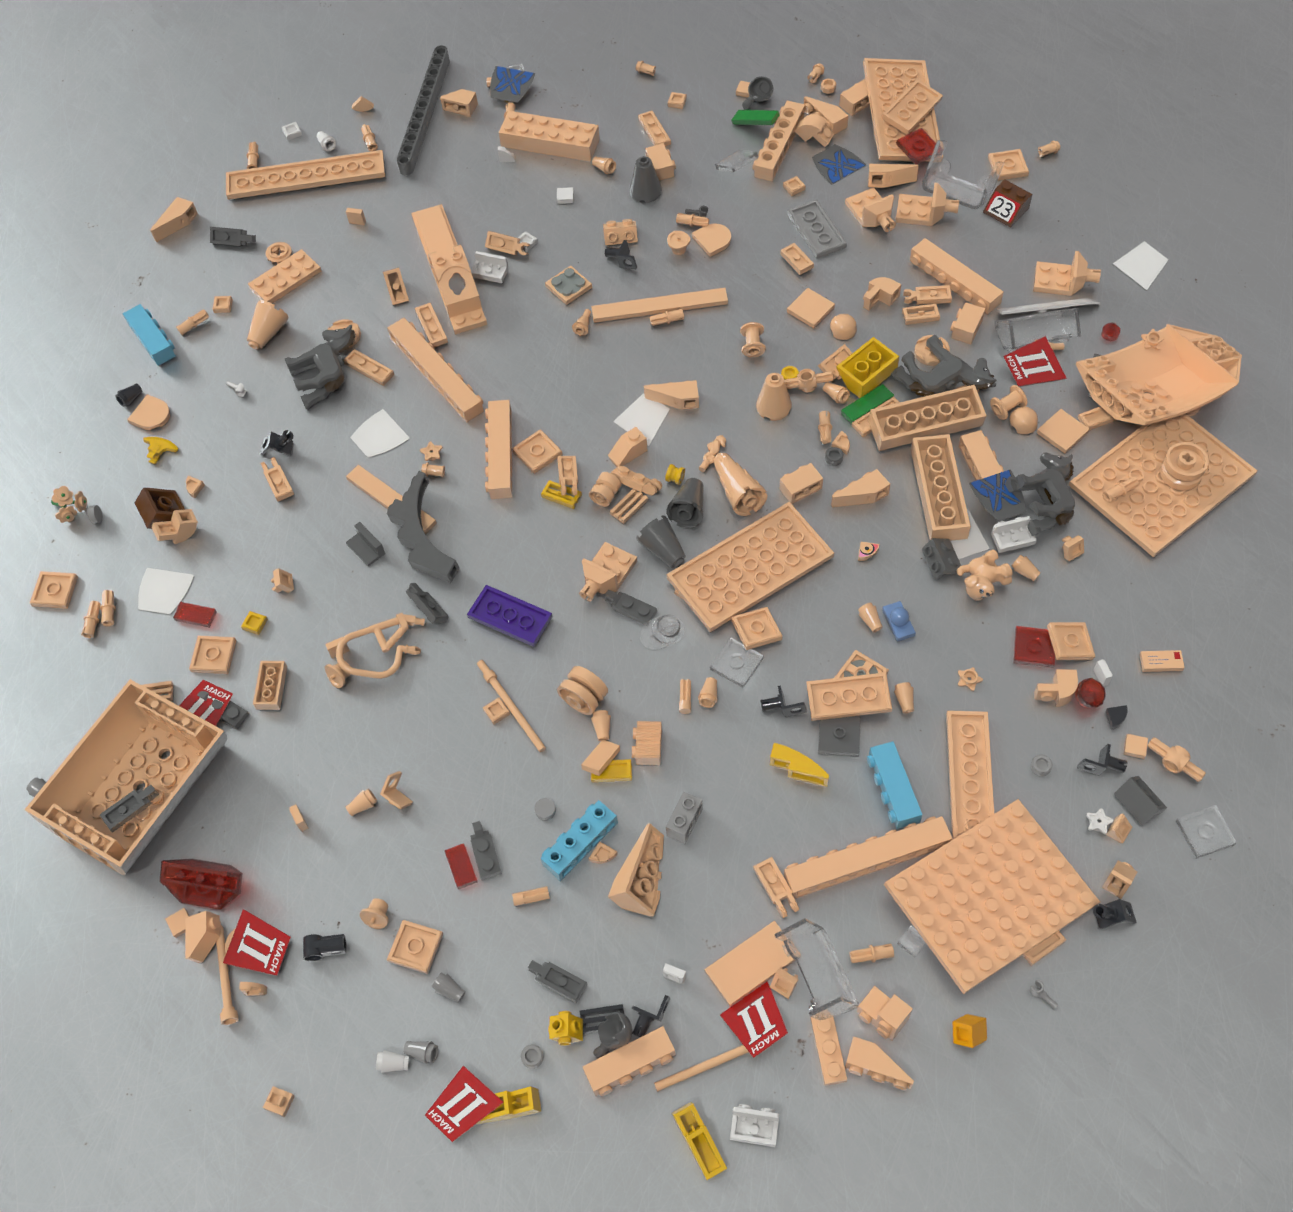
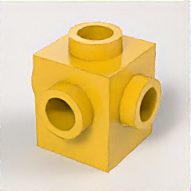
[548,1011,583,1046]

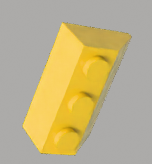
[836,337,899,398]

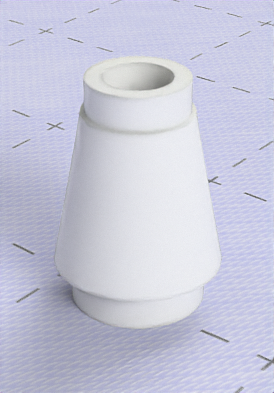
[317,131,336,151]
[376,1050,409,1073]

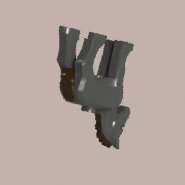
[285,325,356,409]
[891,335,997,397]
[1005,452,1075,536]

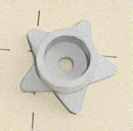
[1086,808,1114,834]

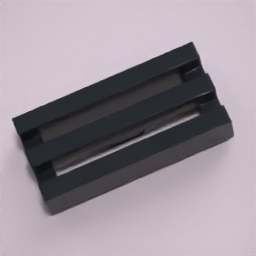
[579,1004,624,1034]

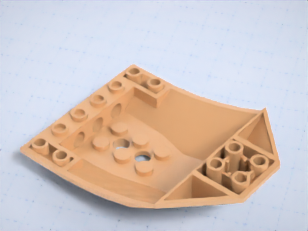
[1076,324,1242,425]

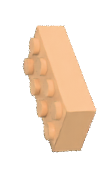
[253,661,287,710]

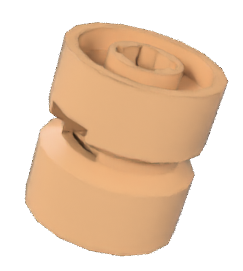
[589,472,621,507]

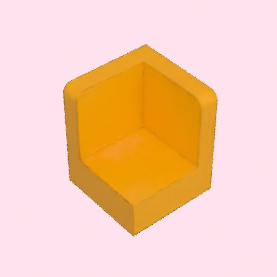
[952,1014,987,1048]

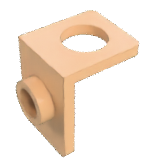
[380,771,413,809]

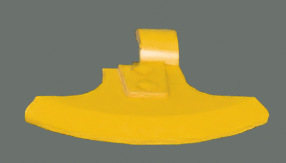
[143,437,178,464]

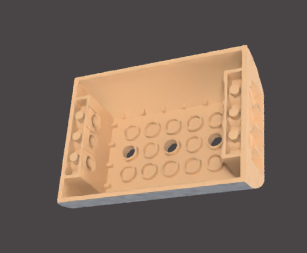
[24,679,228,875]

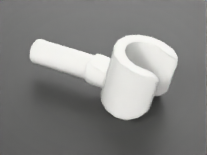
[226,381,247,397]

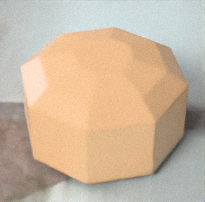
[821,78,836,94]

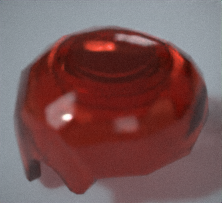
[1075,678,1106,709]

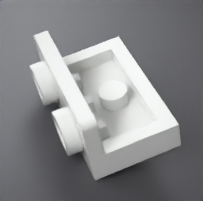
[471,251,509,283]
[991,516,1037,553]
[730,1104,779,1147]

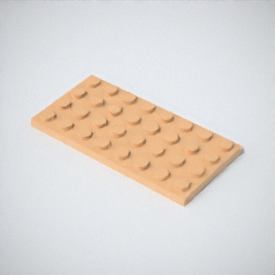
[863,58,943,162]
[666,502,834,632]

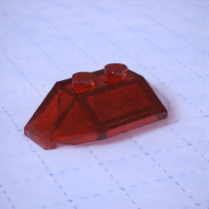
[159,859,243,910]

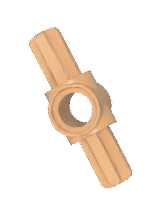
[784,369,834,393]
[1148,737,1206,782]

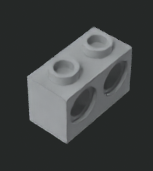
[666,792,703,844]

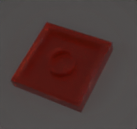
[896,128,942,165]
[1013,626,1055,668]

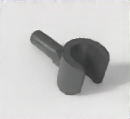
[685,205,708,217]

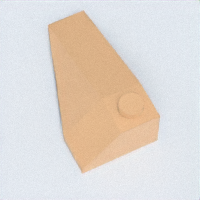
[608,823,664,917]

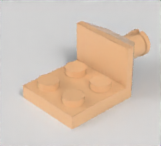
[895,182,959,226]
[845,187,896,232]
[1033,251,1101,296]
[579,542,637,602]

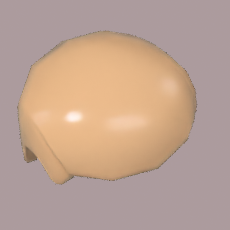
[830,314,857,340]
[1010,406,1038,434]

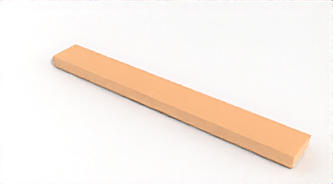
[591,288,728,323]

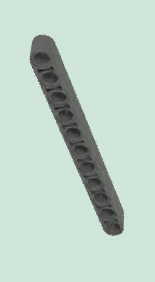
[397,45,450,176]

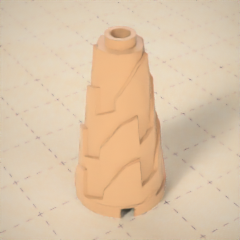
[714,453,768,516]

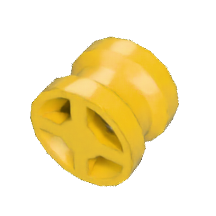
[665,464,685,485]

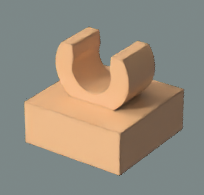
[1062,535,1084,561]
[271,568,294,593]
[770,968,799,999]
[263,1086,295,1117]

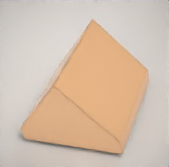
[1106,814,1132,844]

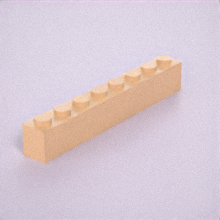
[387,318,484,423]
[784,816,953,899]

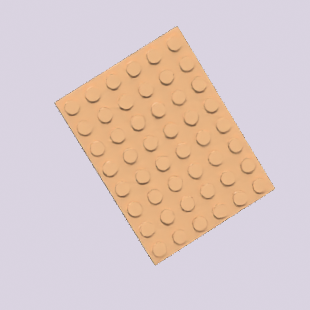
[1069,414,1258,557]
[884,799,1100,994]

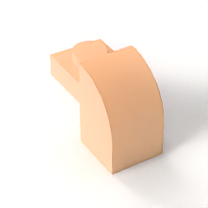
[794,114,834,147]
[863,277,901,311]
[152,509,198,544]
[1034,669,1078,707]

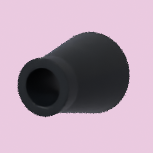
[115,383,143,407]

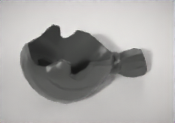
[742,76,774,110]
[593,1012,632,1059]

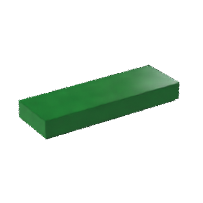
[731,110,780,125]
[841,384,894,425]

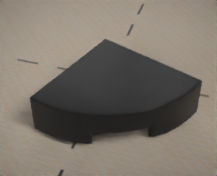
[1106,705,1128,729]

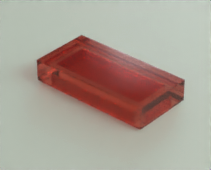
[173,602,217,628]
[444,843,478,890]

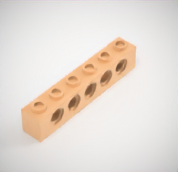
[753,100,805,182]

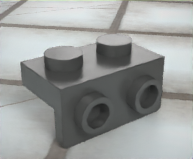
[922,538,961,579]

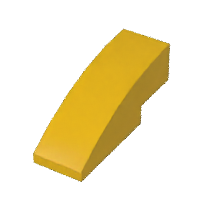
[770,743,829,787]
[477,1086,541,1124]
[671,1102,727,1180]

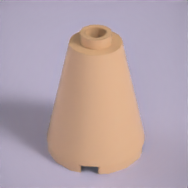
[247,300,289,350]
[756,373,792,421]

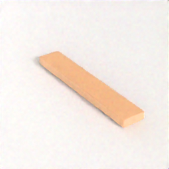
[346,465,437,534]

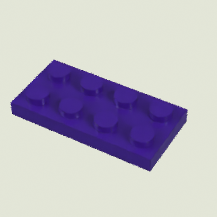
[467,585,553,647]

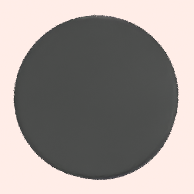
[825,447,844,466]

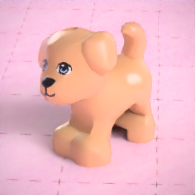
[957,549,1013,601]

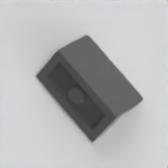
[346,522,385,566]
[1114,776,1167,825]

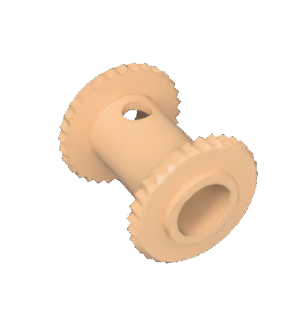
[740,322,766,357]
[990,385,1028,420]

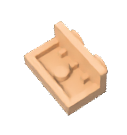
[603,219,638,245]
[818,344,852,382]

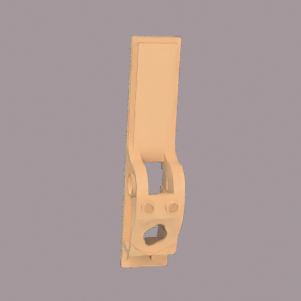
[411,204,487,334]

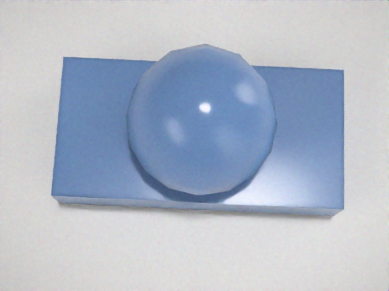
[882,601,916,642]

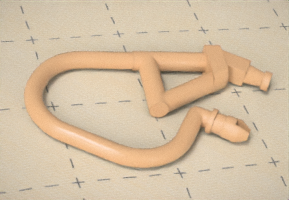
[336,613,425,679]

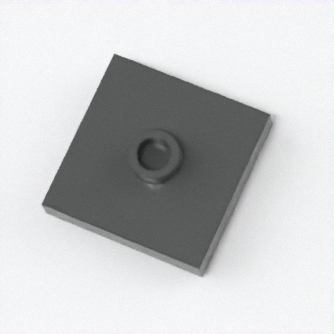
[818,716,861,756]

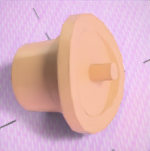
[667,231,690,255]
[325,661,351,688]
[360,898,389,929]

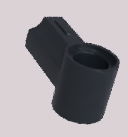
[303,934,347,961]

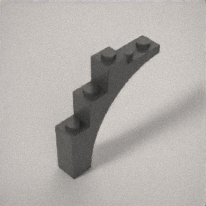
[387,471,460,583]

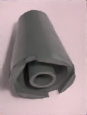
[630,156,662,203]
[666,478,704,528]
[636,515,686,568]

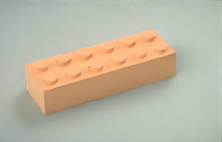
[499,111,600,162]
[868,385,987,451]
[911,434,971,541]

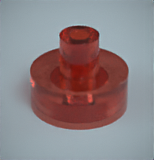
[1101,322,1121,341]

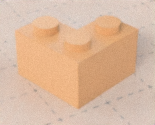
[857,986,913,1041]

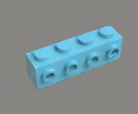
[122,304,176,366]
[867,741,922,829]
[541,800,618,882]

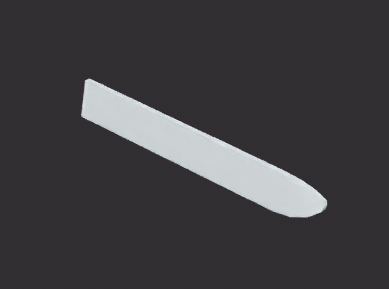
[997,299,1100,315]

